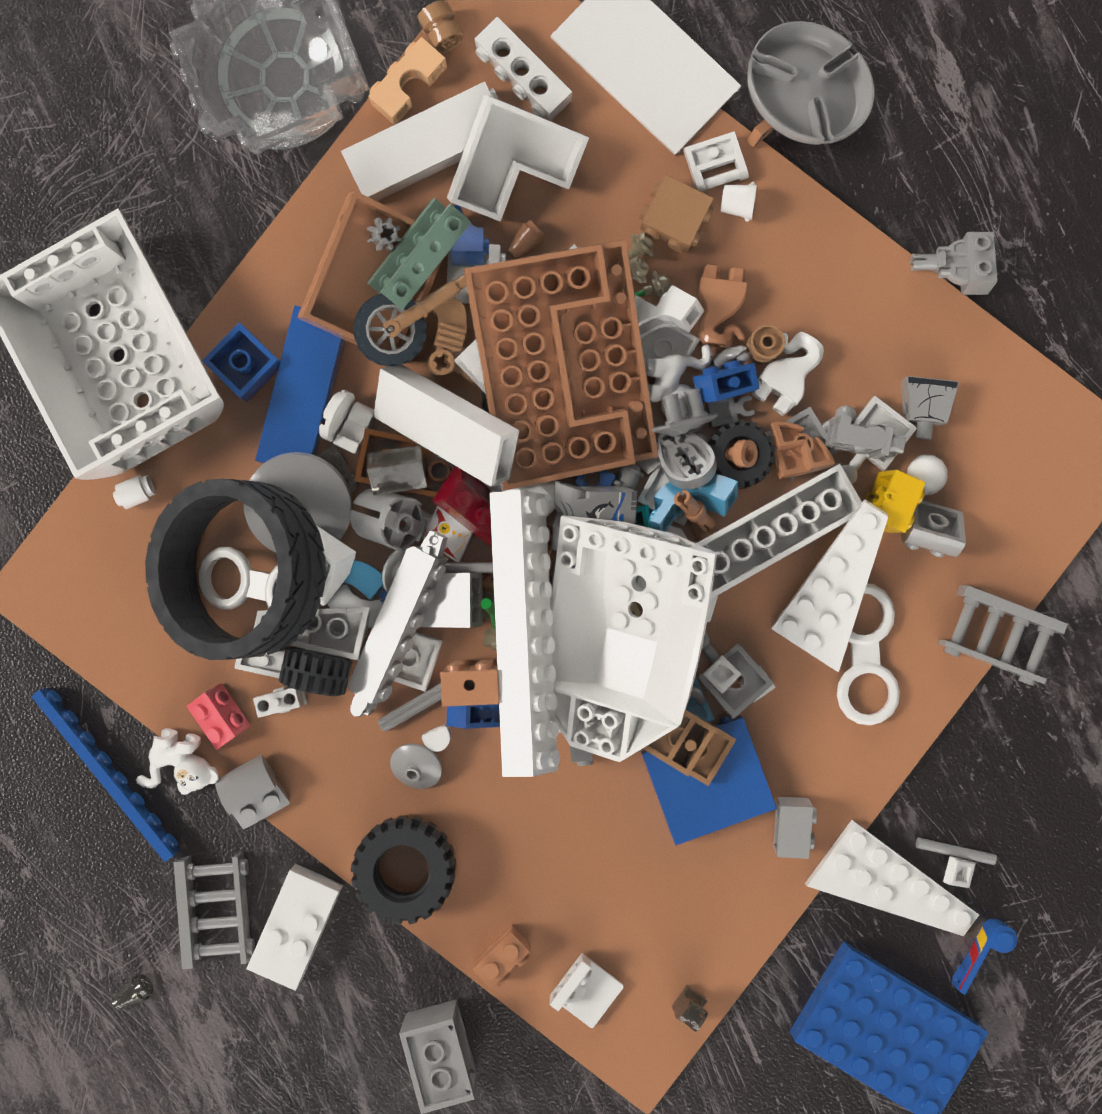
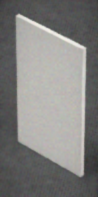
[551,0,741,155]

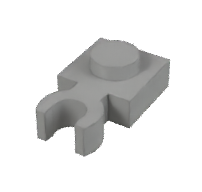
[705,396,755,428]

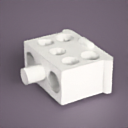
[253,687,307,718]

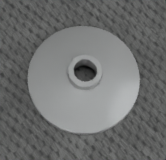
[390,744,442,789]

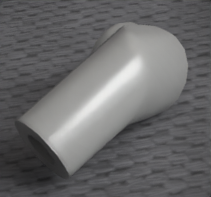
[711,345,751,369]

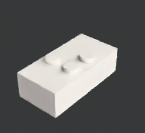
[247,864,343,991]

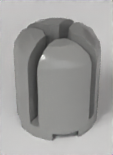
[350,488,427,551]

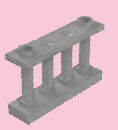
[937,585,1068,686]
[173,852,255,969]

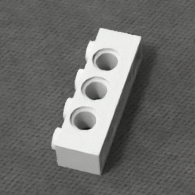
[475,17,572,121]

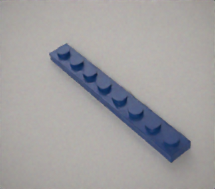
[31,688,180,862]

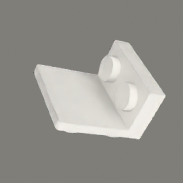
[550,953,623,1028]

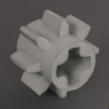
[366,218,401,251]

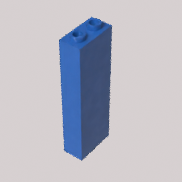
[255,305,346,463]

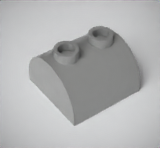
[901,500,966,557]

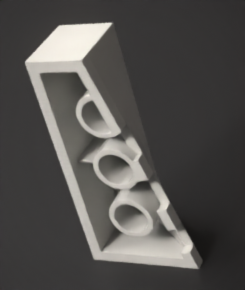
[254,607,370,660]

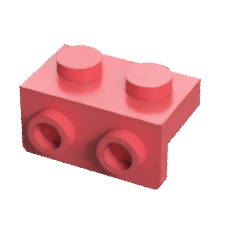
[186,683,251,750]

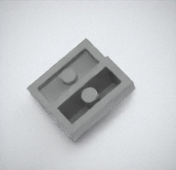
[215,754,290,830]

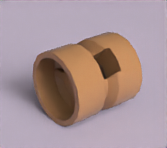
[417,0,465,53]
[745,324,785,365]

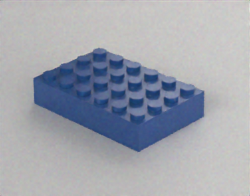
[790,941,989,1114]

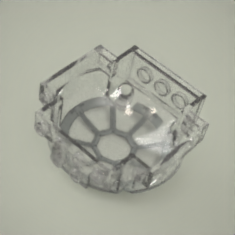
[169,0,370,154]

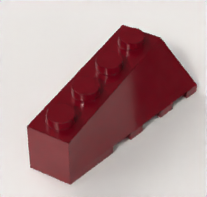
[432,466,492,548]

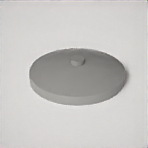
[243,452,352,552]

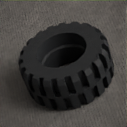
[351,815,456,925]

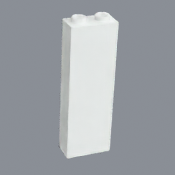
[341,82,498,201]
[373,365,519,486]

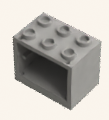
[399,999,478,1114]

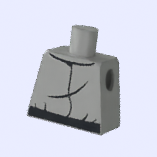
[901,376,959,440]

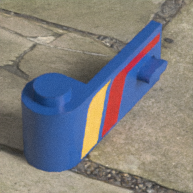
[951,918,1017,995]

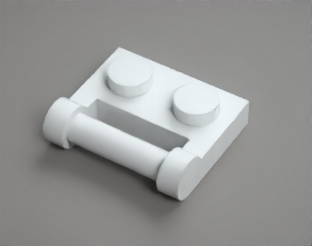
[683,131,749,193]

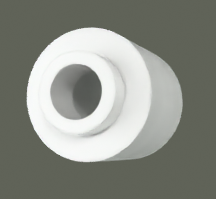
[113,475,156,509]

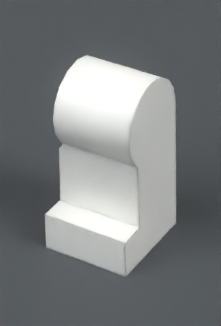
[333,401,375,456]

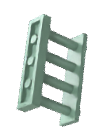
[367,198,472,310]

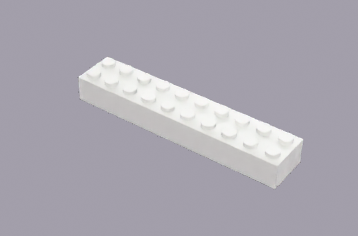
[490,490,560,777]

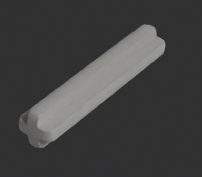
[378,683,441,732]

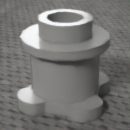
[611,464,644,492]

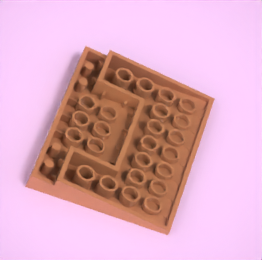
[464,240,658,491]

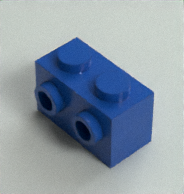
[693,360,760,403]

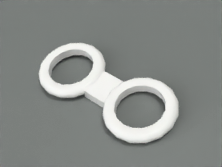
[199,547,321,611]
[836,583,900,725]

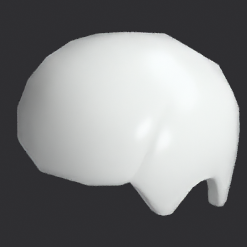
[907,455,948,495]

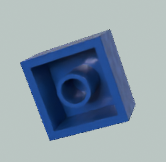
[202,322,280,402]

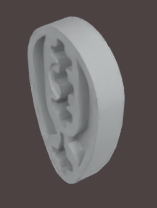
[657,431,717,489]

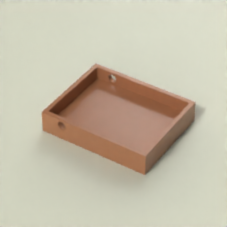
[297,190,442,350]

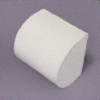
[422,724,452,752]

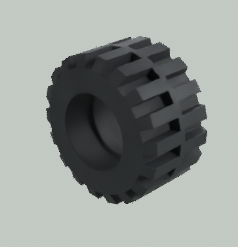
[708,420,775,489]
[278,647,352,696]

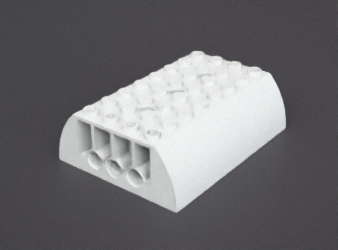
[0,209,224,480]

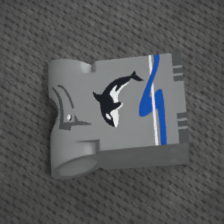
[552,481,637,550]

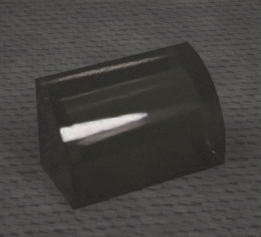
[367,445,427,495]

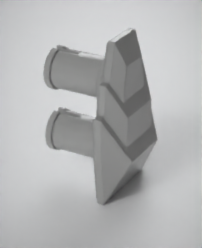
[652,388,718,436]

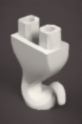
[752,332,824,416]

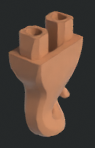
[698,264,748,348]

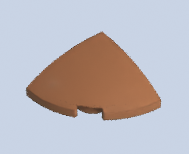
[771,421,835,479]

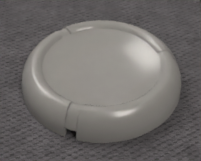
[747,21,874,145]

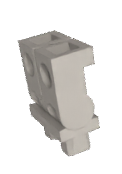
[825,415,906,459]

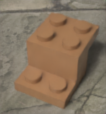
[642,710,736,786]

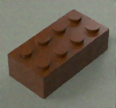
[354,428,455,498]

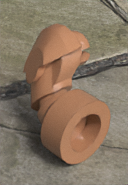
[725,440,758,471]

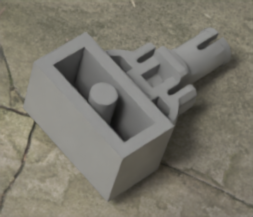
[910,232,997,295]

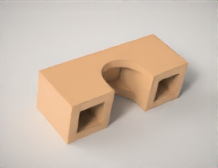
[368,37,447,125]

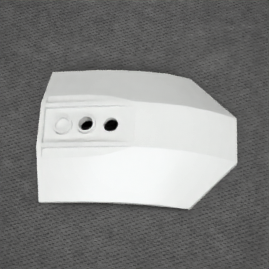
[550,515,717,762]

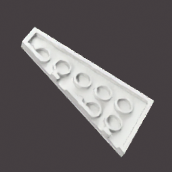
[772,500,888,672]
[805,820,979,936]

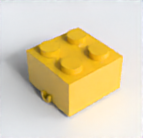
[865,470,926,533]

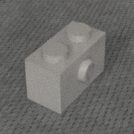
[773,797,817,859]

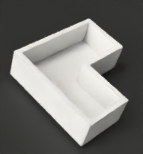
[447,94,589,222]

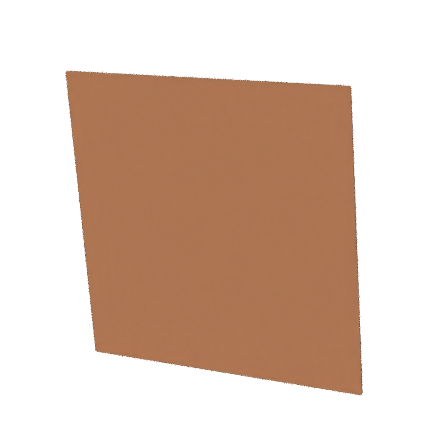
[0,0,1102,1114]

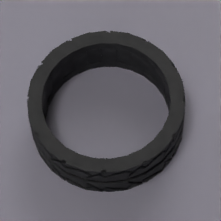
[145,478,326,660]

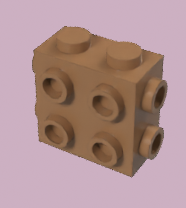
[639,175,715,252]

